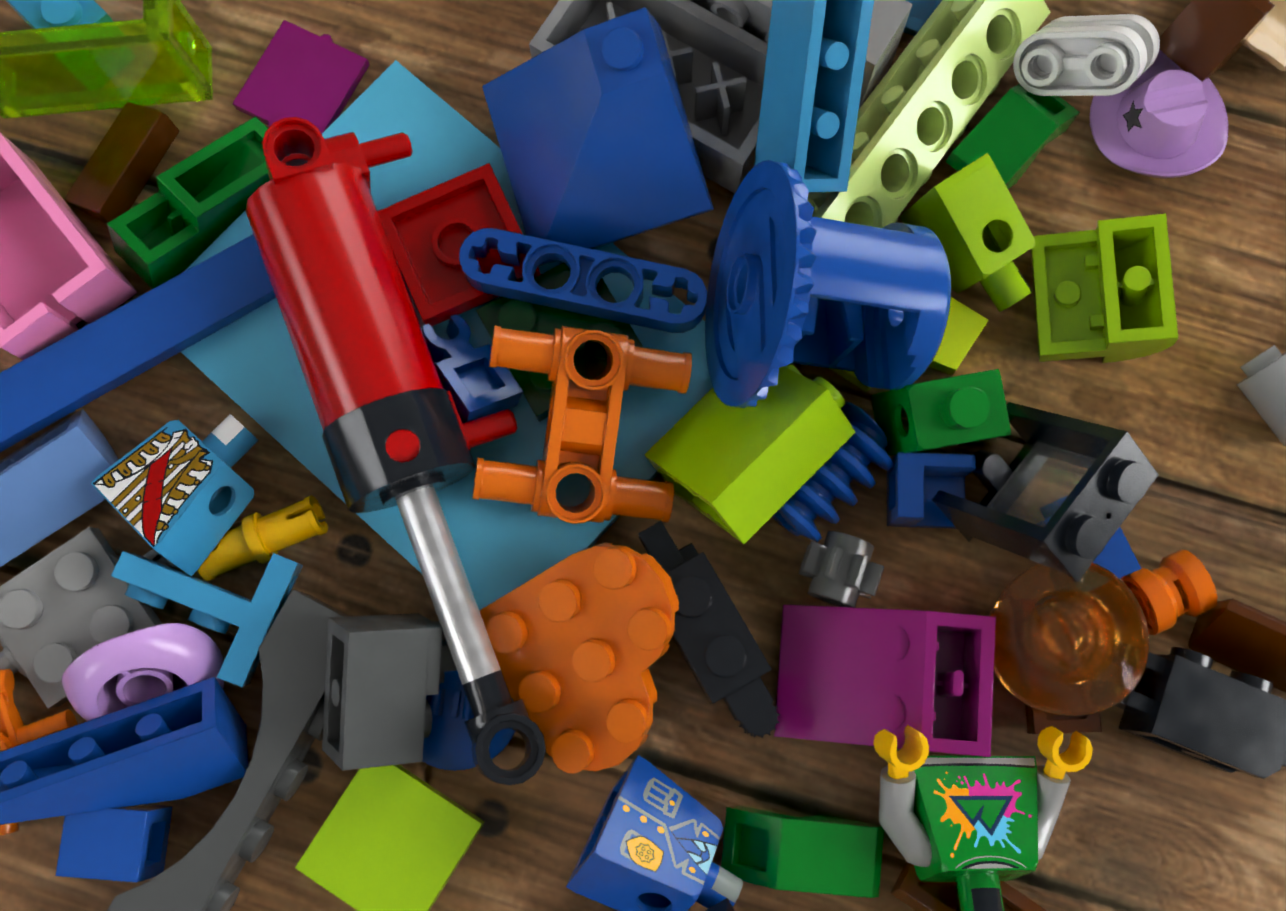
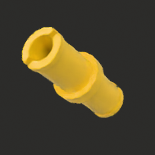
[197,495,328,581]

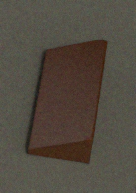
[64,102,179,224]
[1188,598,1286,693]

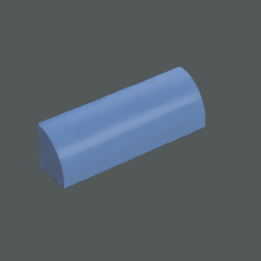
[0,409,119,567]

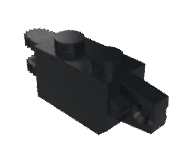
[638,521,780,738]
[1089,639,1286,779]

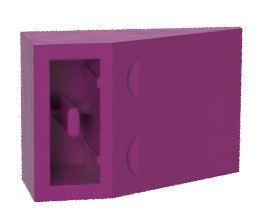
[774,605,996,757]

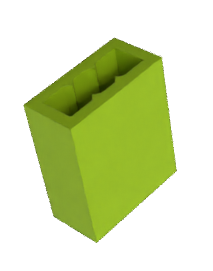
[644,364,856,544]

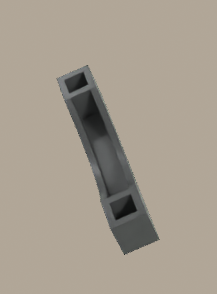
[107,589,348,911]

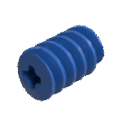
[772,401,894,543]

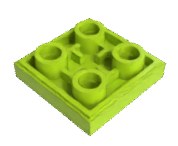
[295,765,485,911]

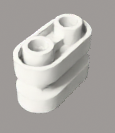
[1013,14,1160,96]

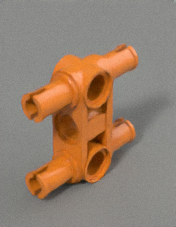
[472,325,692,524]

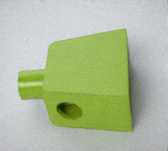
[900,153,1035,312]

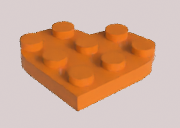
[479,542,679,774]

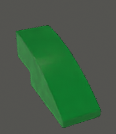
[107,116,270,289]

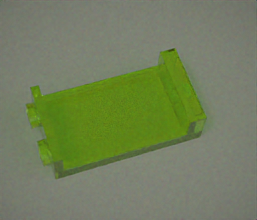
[0,0,213,119]

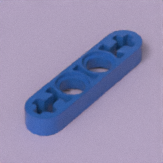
[459,228,707,333]

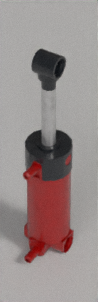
[245,117,546,786]

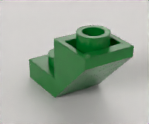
[945,84,1080,189]
[721,806,884,898]

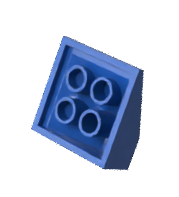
[482,7,714,267]

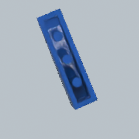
[0,677,248,825]

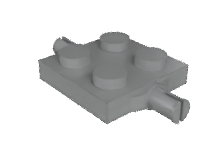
[0,527,175,709]

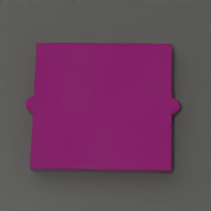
[232,20,370,134]

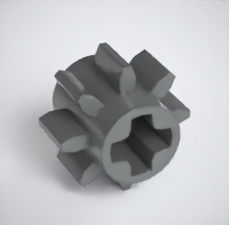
[798,531,884,608]

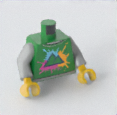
[873,725,1093,911]

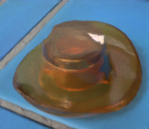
[990,563,1149,716]

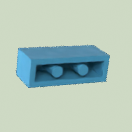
[754,0,874,192]

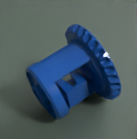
[705,160,951,408]

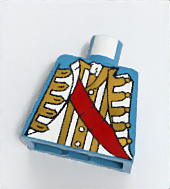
[91,414,259,576]

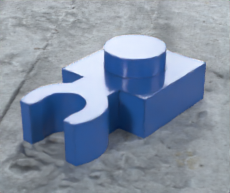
[422,314,523,424]

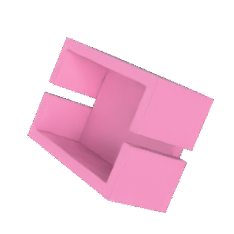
[0,132,137,360]

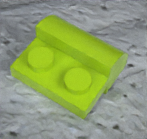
[1031,213,1178,363]

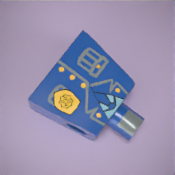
[566,755,743,911]

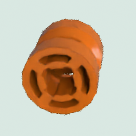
[1120,550,1218,636]

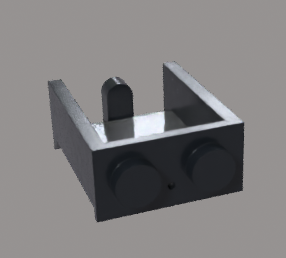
[932,402,1159,582]

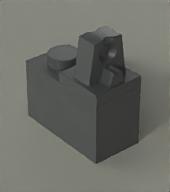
[322,613,457,771]

